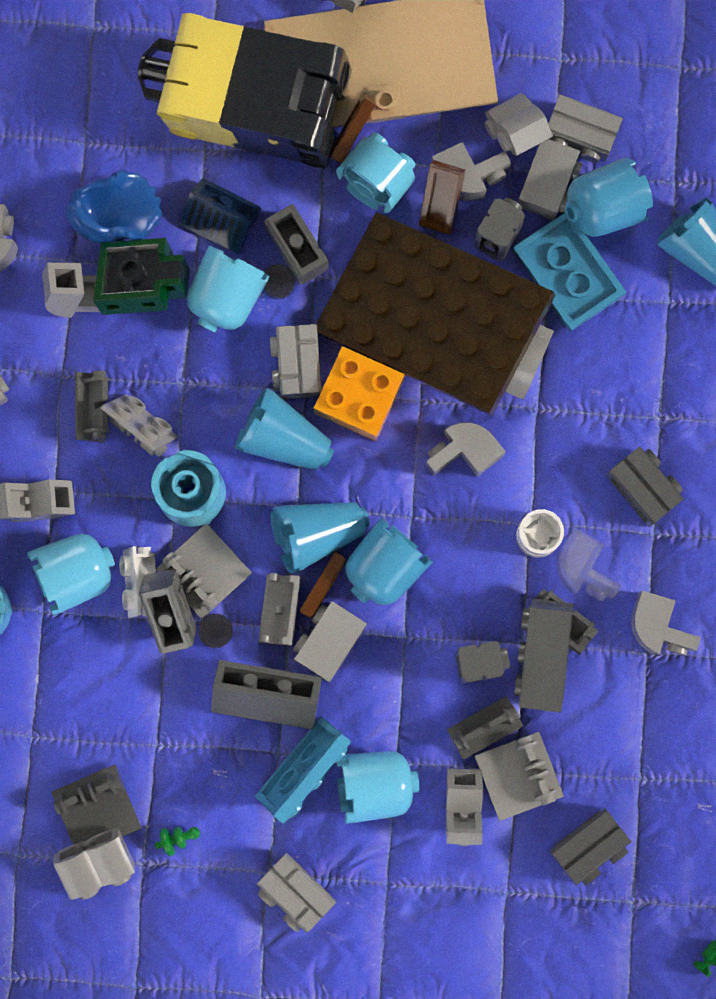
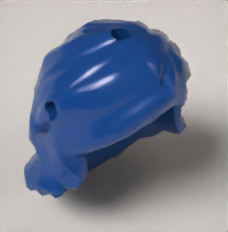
[66,170,162,243]

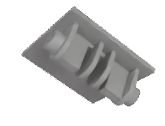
[101,394,178,458]
[156,524,252,619]
[475,732,564,821]

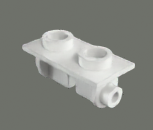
[119,546,156,618]

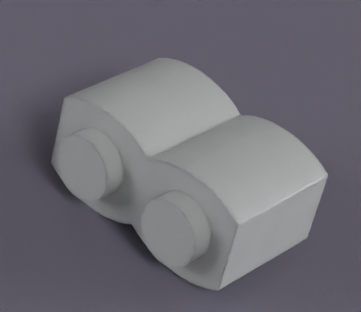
[484,93,553,156]
[53,828,135,900]

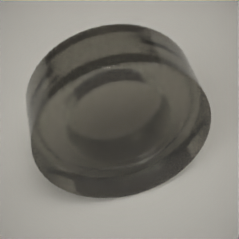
[263,264,295,300]
[198,614,233,649]

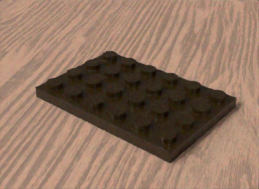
[316,212,556,416]

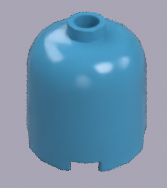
[565,157,653,237]
[345,517,433,605]

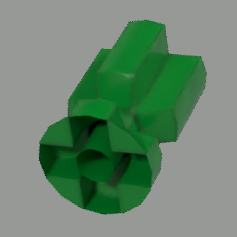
[693,940,716,978]

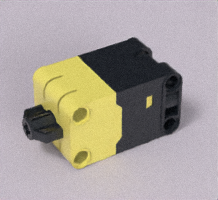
[137,13,352,168]

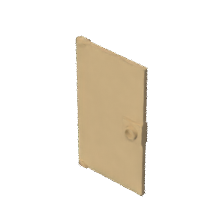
[264,0,498,128]

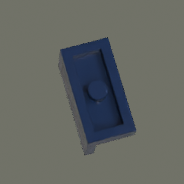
[179,178,262,254]

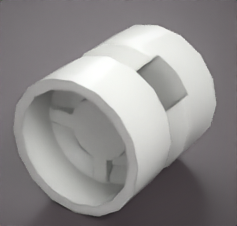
[516,509,564,558]

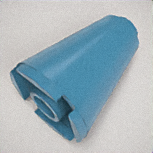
[657,197,716,286]
[235,388,334,471]
[271,502,370,574]

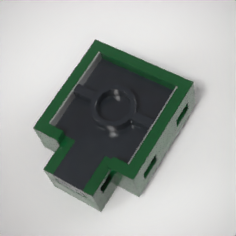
[93,238,190,315]

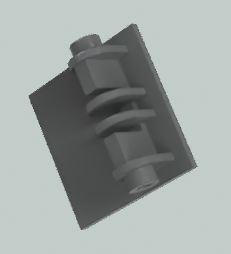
[51,764,142,844]

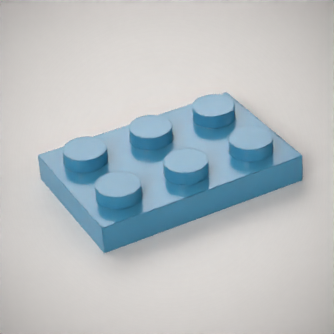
[512,212,627,332]
[255,716,351,824]

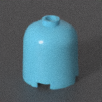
[187,246,270,332]
[27,534,115,616]
[337,751,419,824]

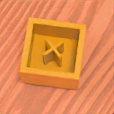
[314,346,405,442]

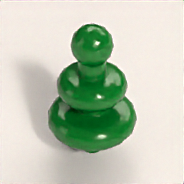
[154,827,200,856]

